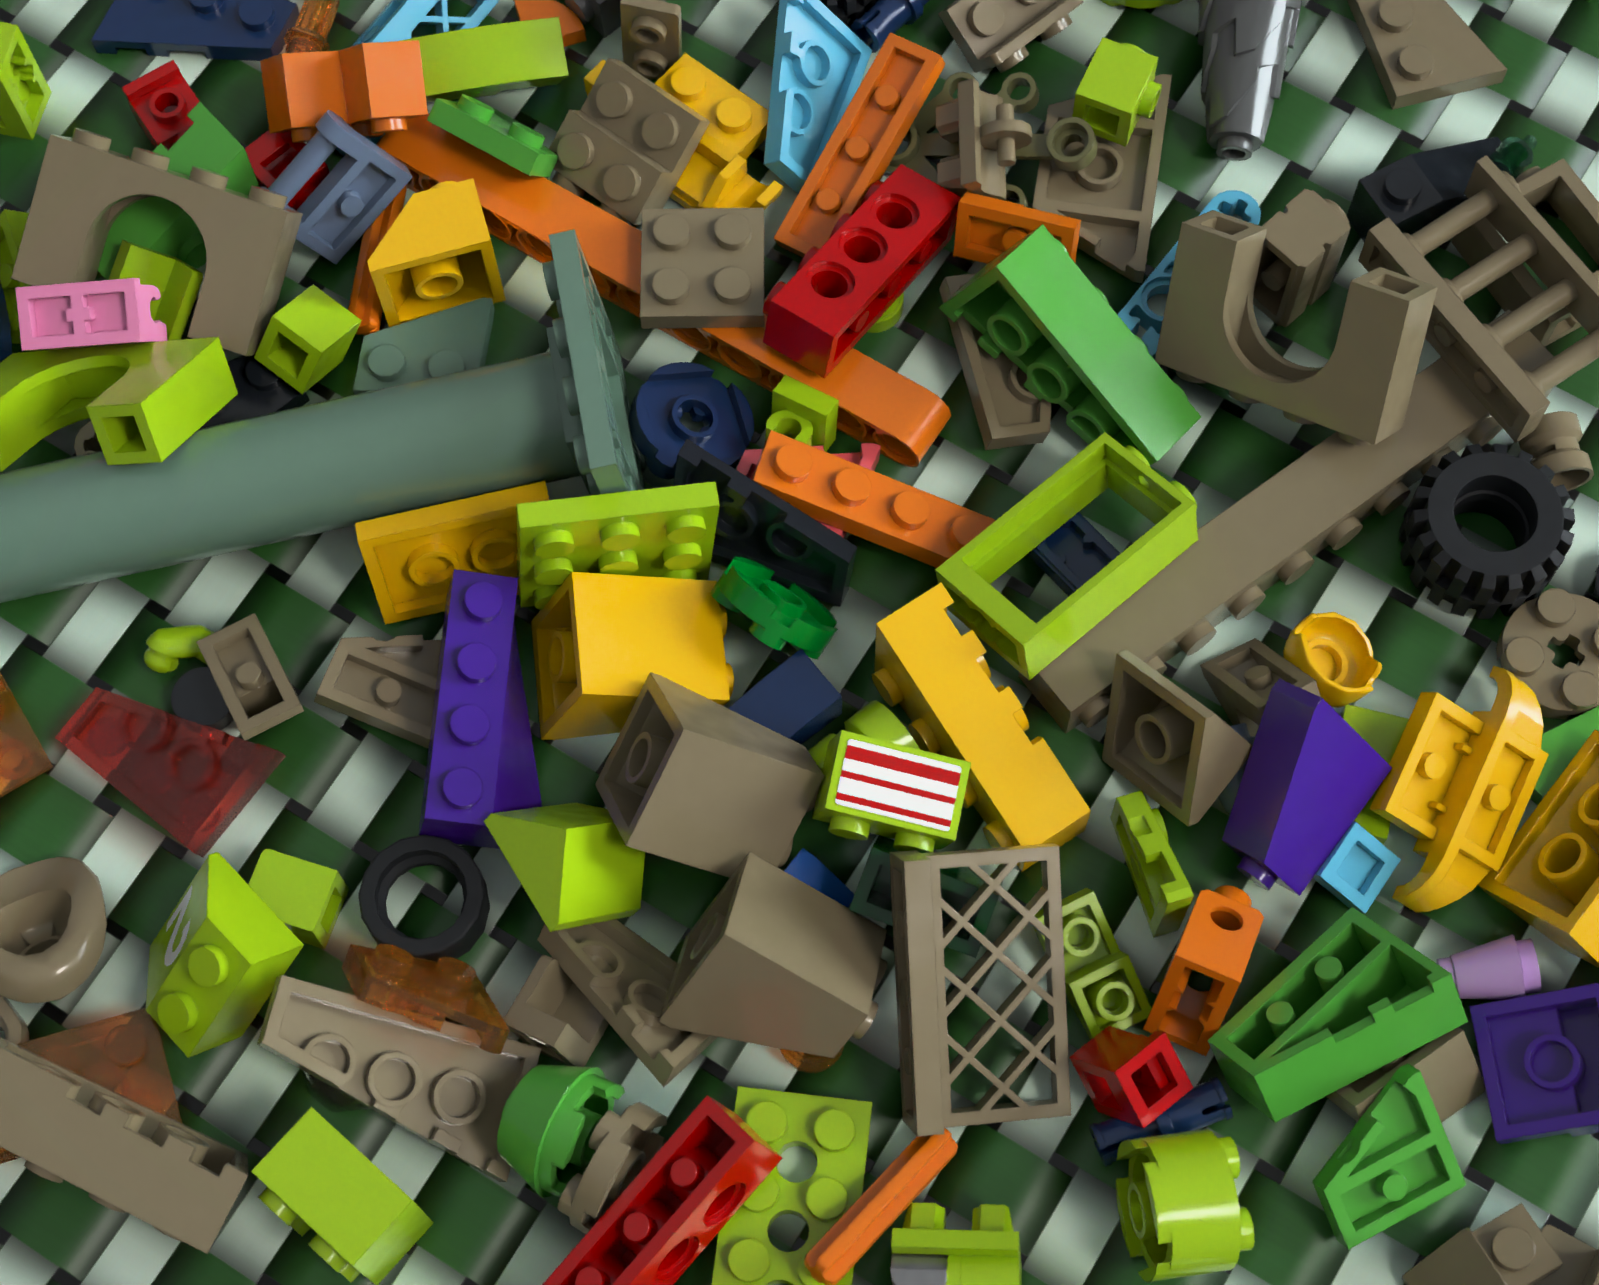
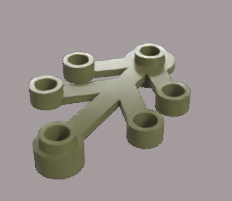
[885,72,1098,225]

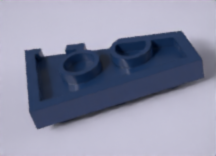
[91,0,301,61]

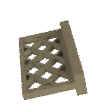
[889,843,1071,1137]

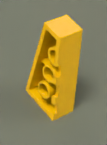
[872,582,1091,872]

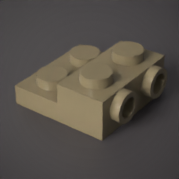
[549,58,710,225]

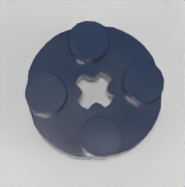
[629,362,754,480]

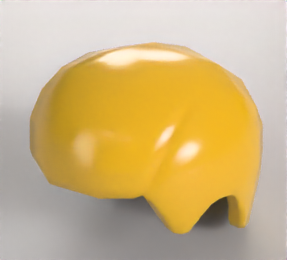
[1283,612,1382,708]

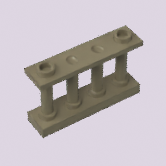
[1358,155,1599,443]

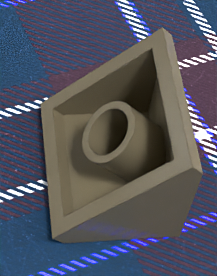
[1102,649,1252,827]

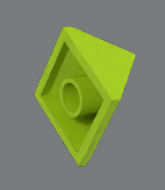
[484,802,645,932]

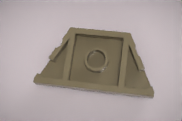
[1032,74,1172,283]

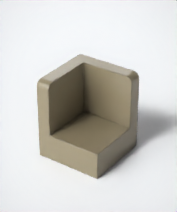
[502,955,609,1067]

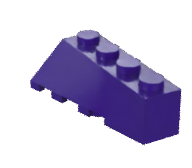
[418,569,542,849]

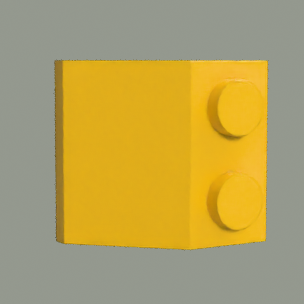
[367,178,506,328]

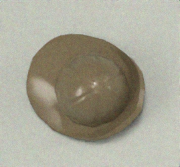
[0,857,107,1003]

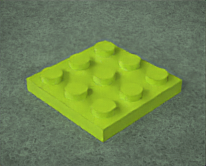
[516,481,720,610]

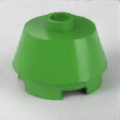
[497,1064,625,1198]

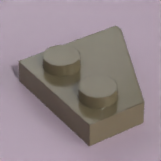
[314,635,441,748]

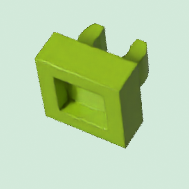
[765,375,839,452]

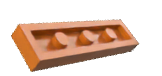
[773,32,946,258]
[752,430,996,568]

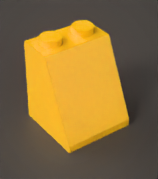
[531,572,734,740]

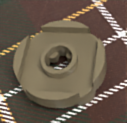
[1496,588,1599,719]
[558,1102,667,1234]

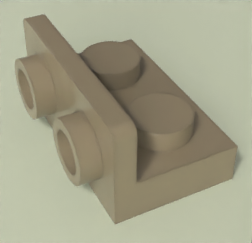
[620,0,682,80]
[938,0,1084,73]

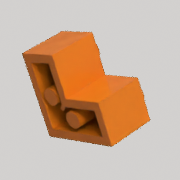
[260,40,428,143]

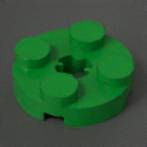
[710,557,838,659]

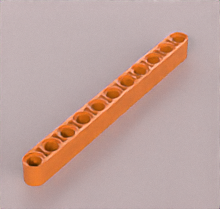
[376,113,951,467]

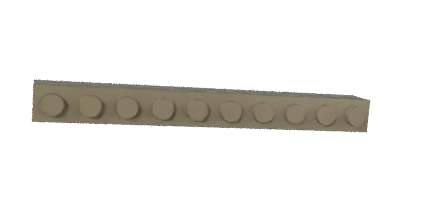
[1018,310,1554,734]

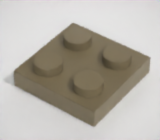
[640,208,765,329]

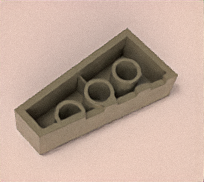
[0,1037,248,1254]

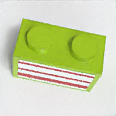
[812,730,971,853]

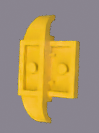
[583,53,784,210]
[1369,665,1549,912]

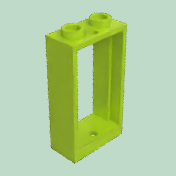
[935,432,1198,681]

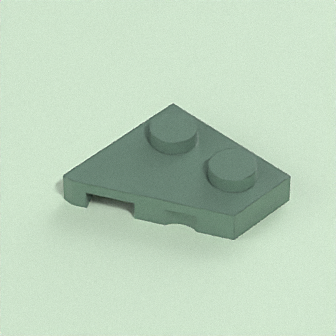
[353,297,495,394]

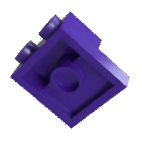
[1469,983,1599,1144]

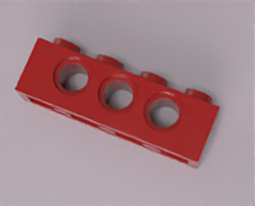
[763,164,962,379]
[542,1095,782,1285]

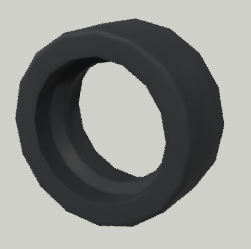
[358,834,490,968]

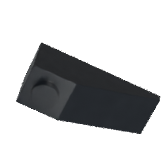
[1347,137,1524,242]

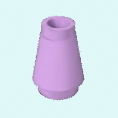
[1436,934,1541,1000]

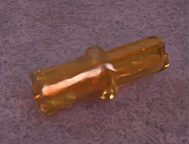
[284,0,340,53]

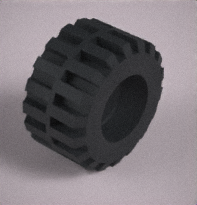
[1398,444,1575,619]

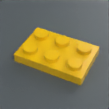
[355,481,550,625]

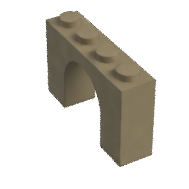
[11,128,303,356]
[1155,210,1438,446]

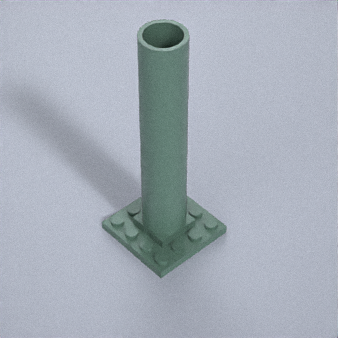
[0,229,646,603]

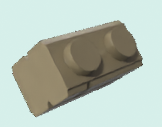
[1253,189,1351,327]

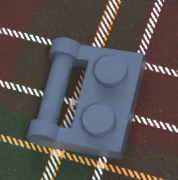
[261,110,413,264]

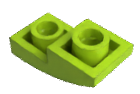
[1033,887,1151,1040]

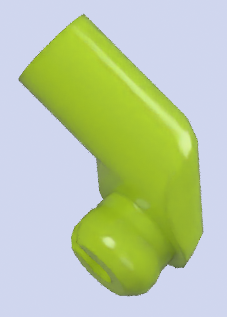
[144,624,215,674]

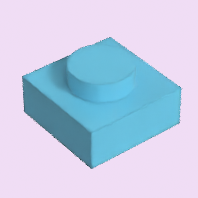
[1313,821,1401,914]

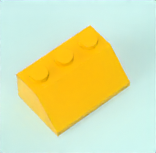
[1478,730,1599,968]

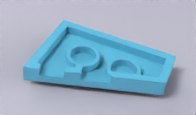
[764,0,872,194]

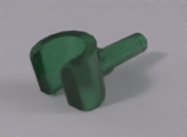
[1489,135,1537,179]

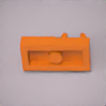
[953,192,1081,264]

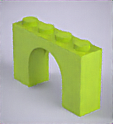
[0,337,238,472]

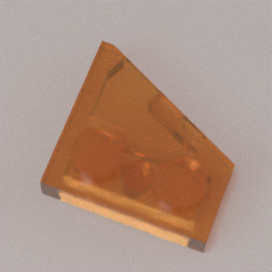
[342,944,510,1054]

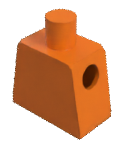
[1143,885,1264,1056]

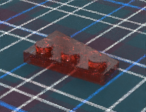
[55,687,286,858]

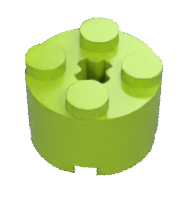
[1116,1129,1254,1282]

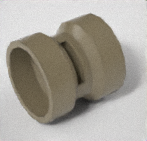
[1518,411,1594,491]

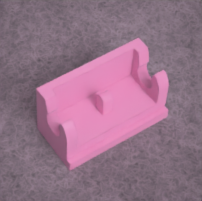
[15,278,168,351]

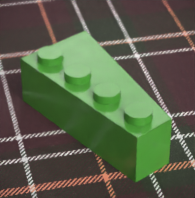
[939,224,1201,465]

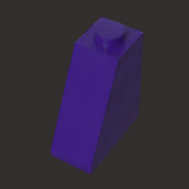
[1222,679,1392,896]

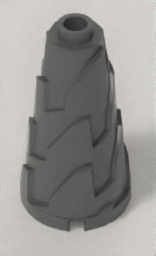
[1197,0,1302,161]

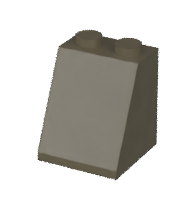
[595,672,824,878]
[658,852,887,1058]

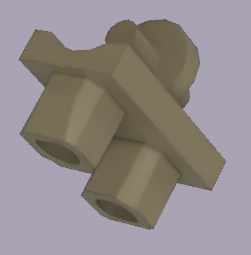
[936,79,1032,200]

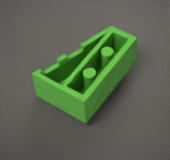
[95,102,260,281]
[1207,907,1468,1123]

